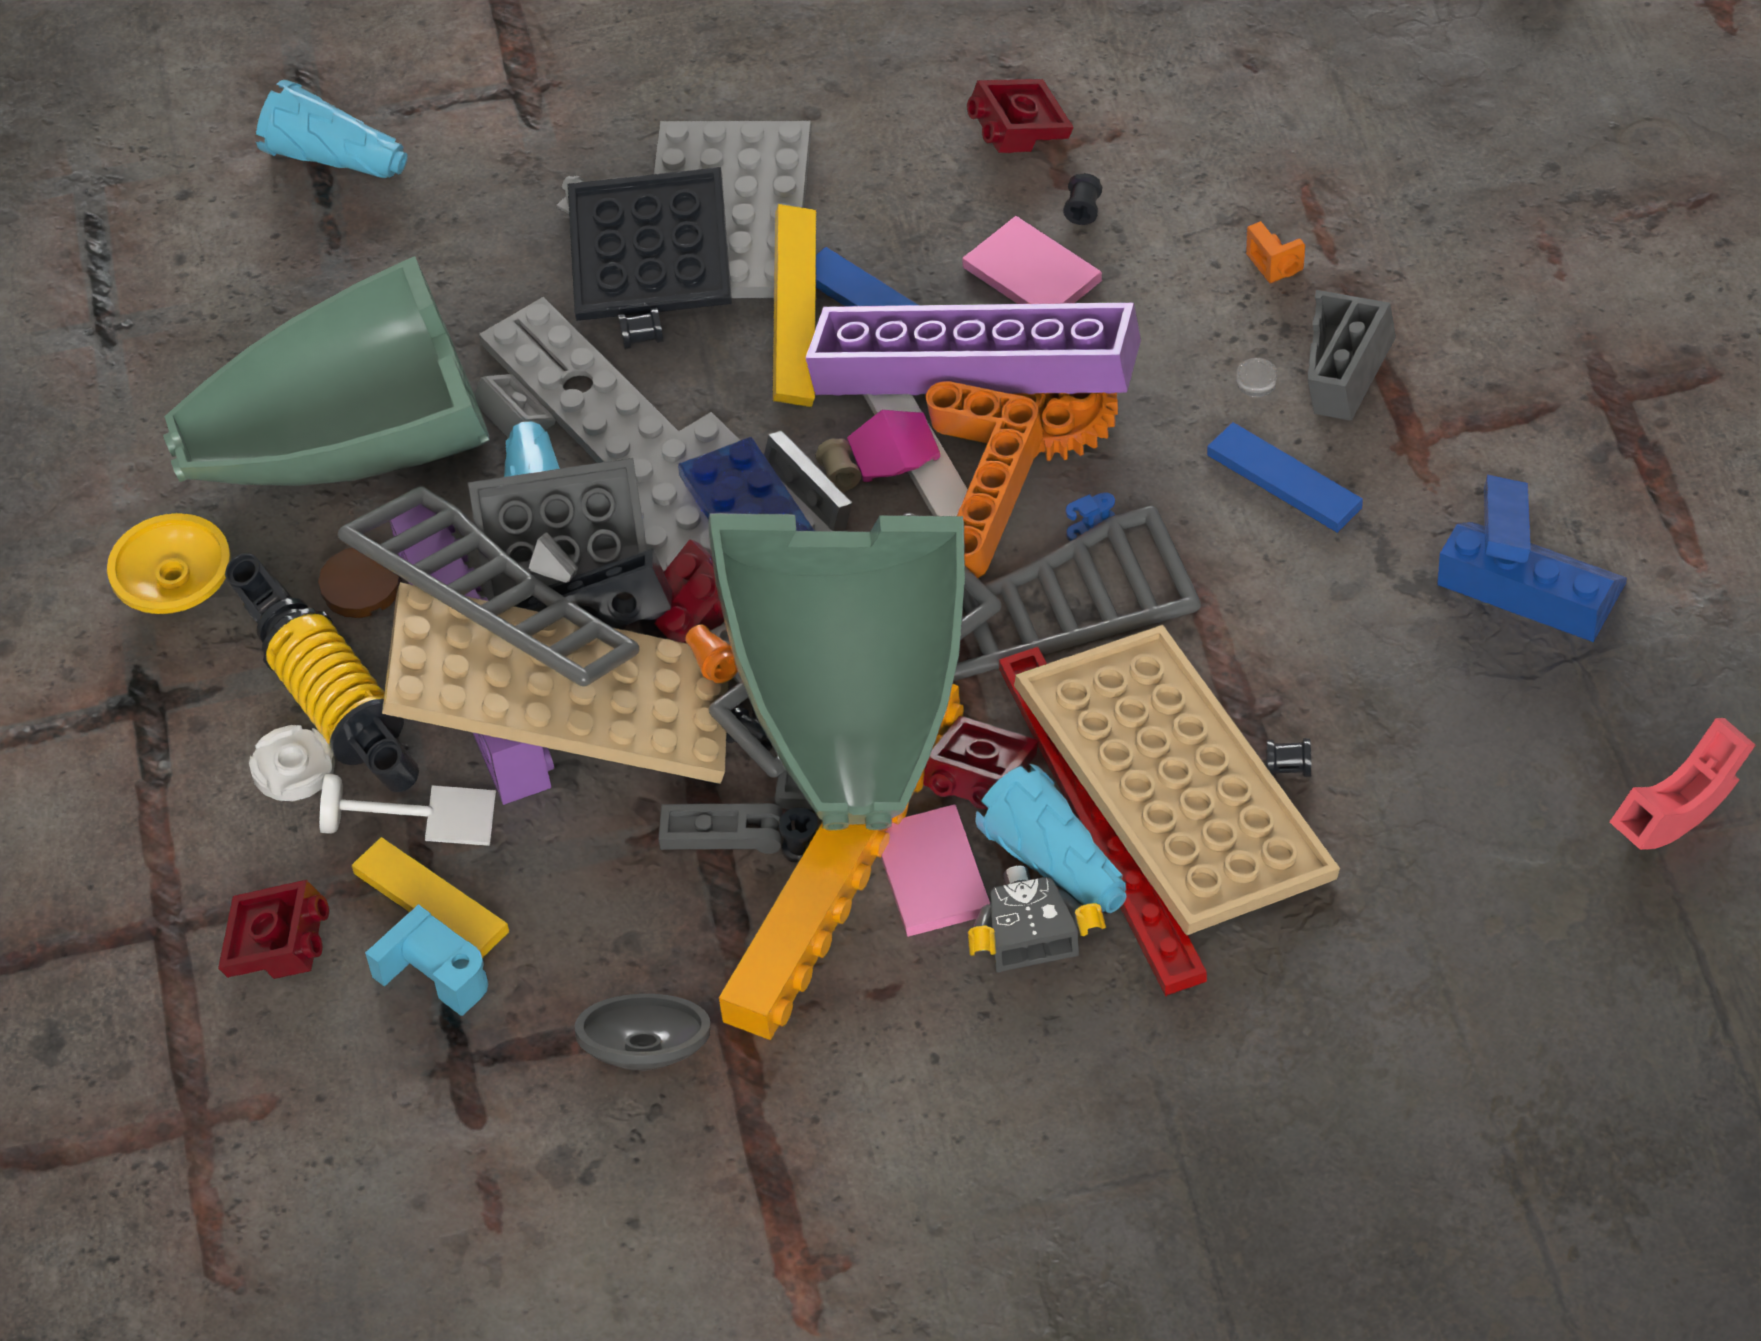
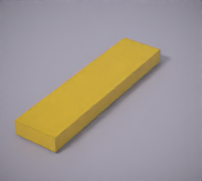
[352,837,509,958]

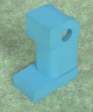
[365,904,488,1016]

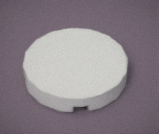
[249,725,336,801]

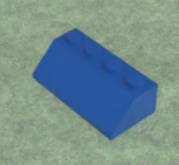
[1438,522,1627,642]

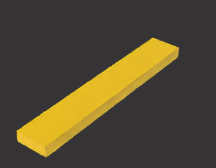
[773,204,816,407]

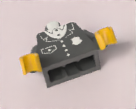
[968,866,1106,972]

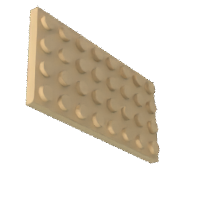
[382,582,728,784]
[1014,625,1340,936]

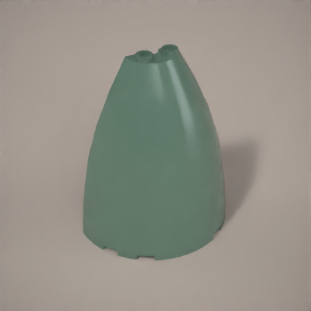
[163,256,490,486]
[708,514,965,830]

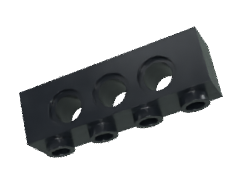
[513,549,672,630]

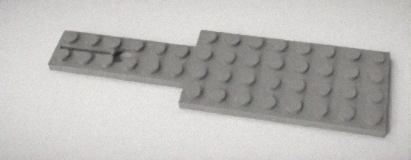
[479,297,832,624]

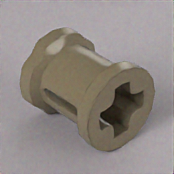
[815,438,861,492]

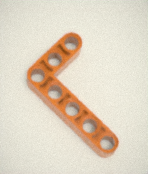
[926,381,1043,578]

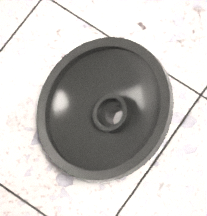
[575,994,711,1071]

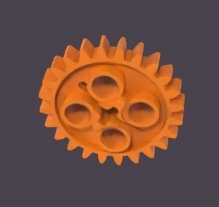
[1009,393,1118,461]

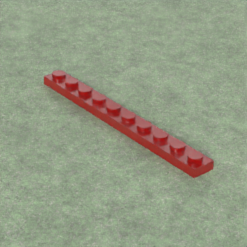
[999,647,1207,996]

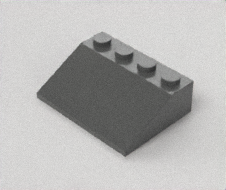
[468,458,647,601]

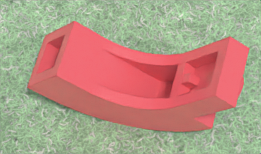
[1610,718,1756,850]

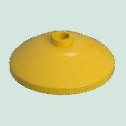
[107,513,231,614]

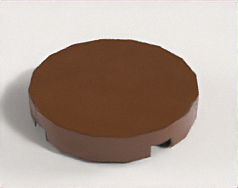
[318,548,402,618]

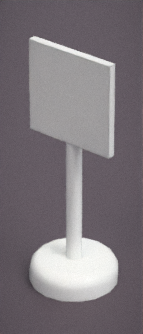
[320,774,496,846]

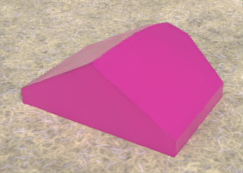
[847,410,941,482]

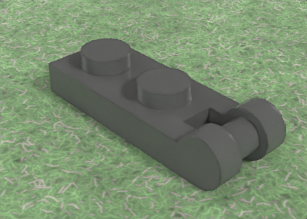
[659,803,783,854]

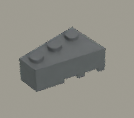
[1308,290,1396,421]

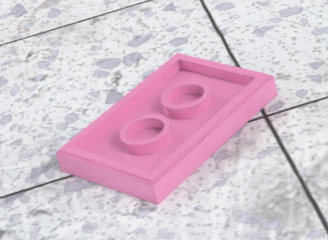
[962,216,1102,304]
[881,804,990,937]

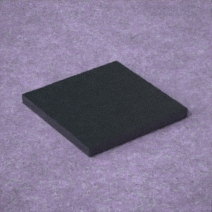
[567,167,732,321]

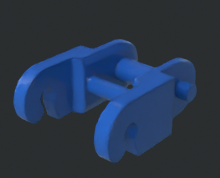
[1066,492,1115,541]

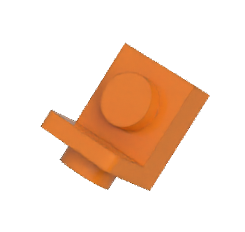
[1246,221,1305,283]

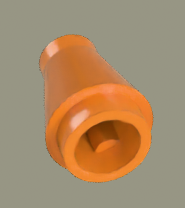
[686,625,738,683]

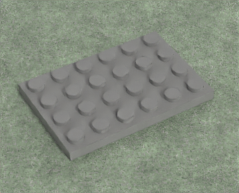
[654,121,812,298]

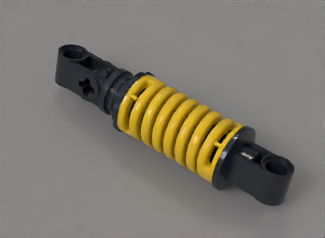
[225,553,419,792]

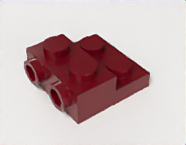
[967,79,1073,153]
[654,539,724,644]
[923,716,1038,809]
[218,879,329,979]

